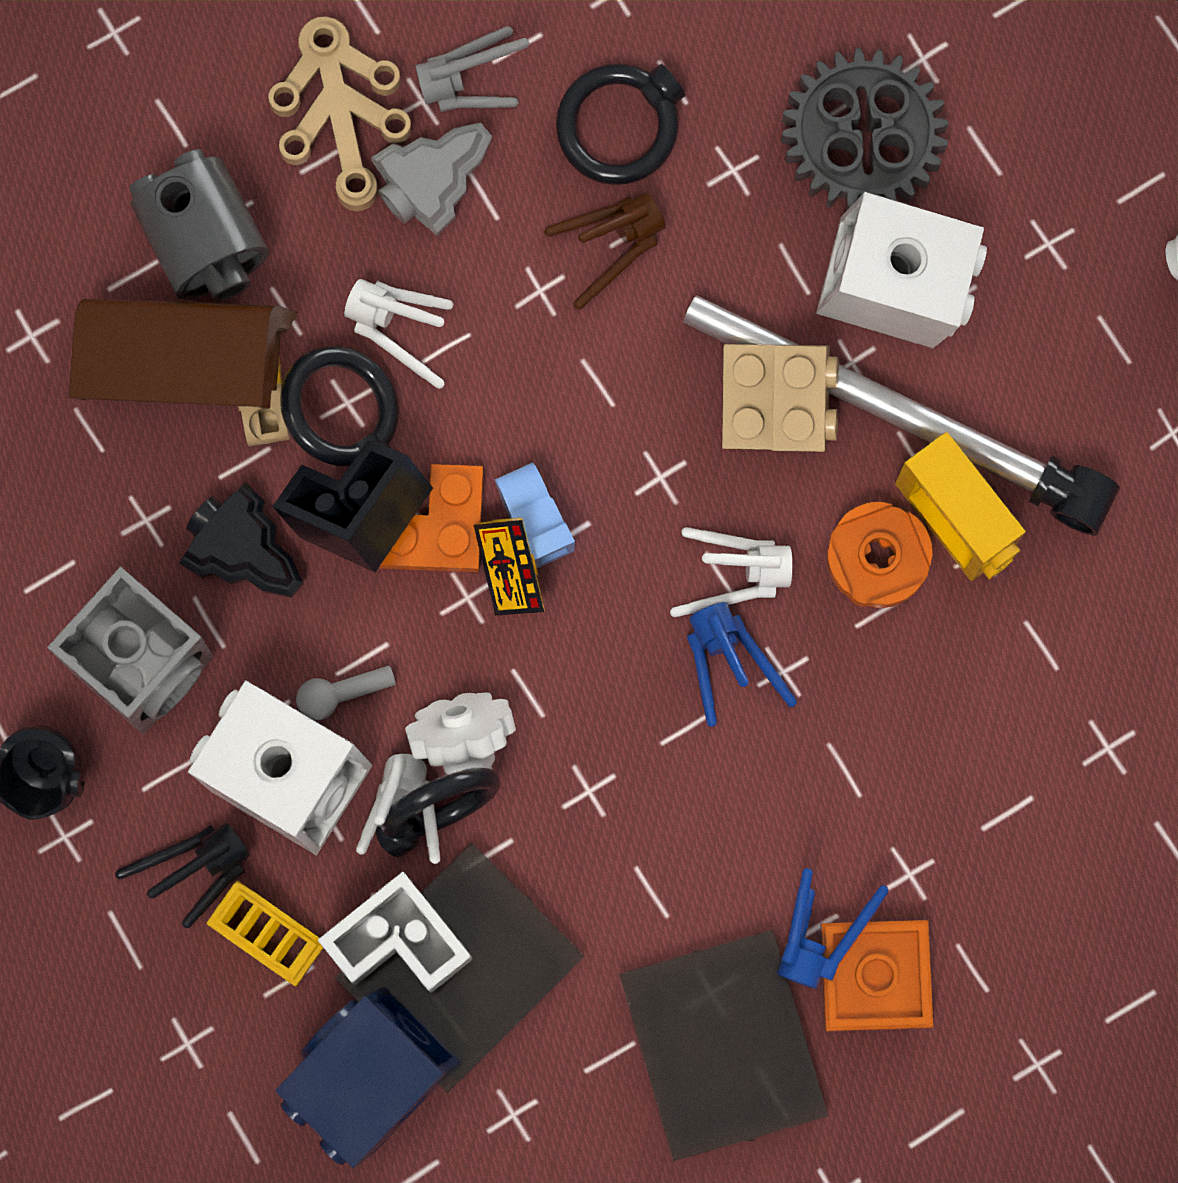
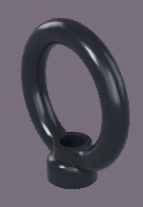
[556,64,686,185]
[280,346,399,467]
[376,767,500,857]

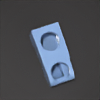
[495,462,575,568]

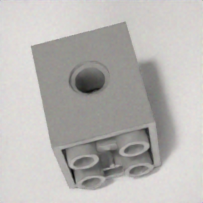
[47,566,214,735]

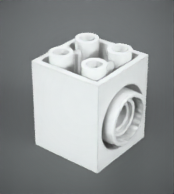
[816,192,987,348]
[188,681,373,856]

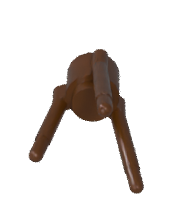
[544,193,666,309]

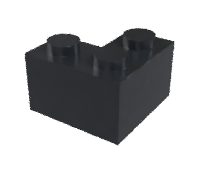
[272,439,433,573]

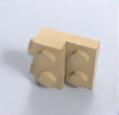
[722,344,839,452]

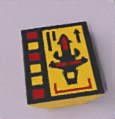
[473,517,545,616]

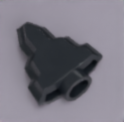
[179,483,304,598]

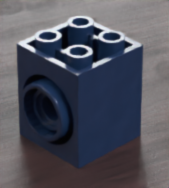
[275,987,461,1168]

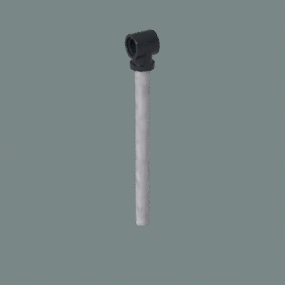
[683,295,1120,536]

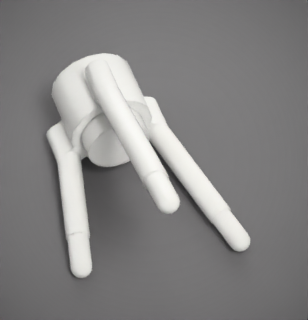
[344,279,453,389]
[670,527,792,617]
[356,753,440,864]

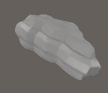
[371,123,492,236]

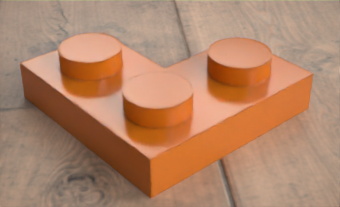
[378,464,483,572]

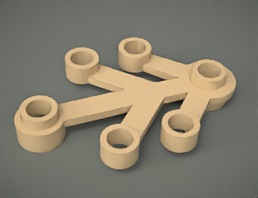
[268,17,411,211]

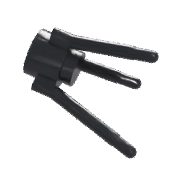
[115,822,250,928]

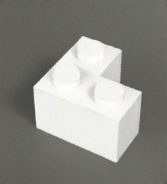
[318,872,473,993]

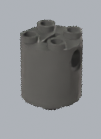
[129,149,270,302]

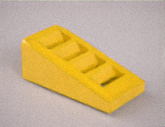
[207,880,324,987]

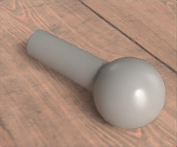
[296,665,396,720]

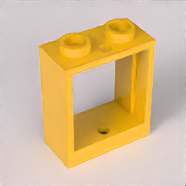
[895,431,1026,582]

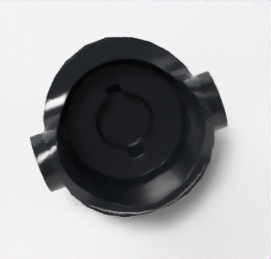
[0,725,85,820]

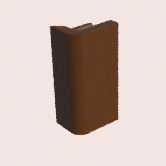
[69,299,298,409]

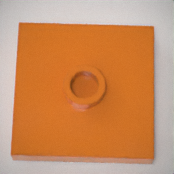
[820,920,933,1032]

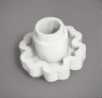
[405,692,516,774]

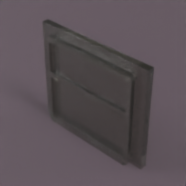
[335,843,585,1093]
[619,930,828,1161]

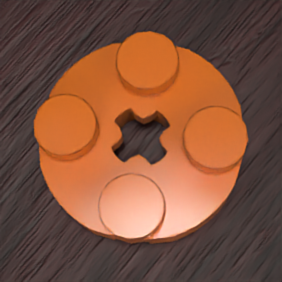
[826,502,933,608]

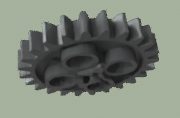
[781,48,948,211]

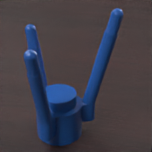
[687,602,797,727]
[777,868,889,989]

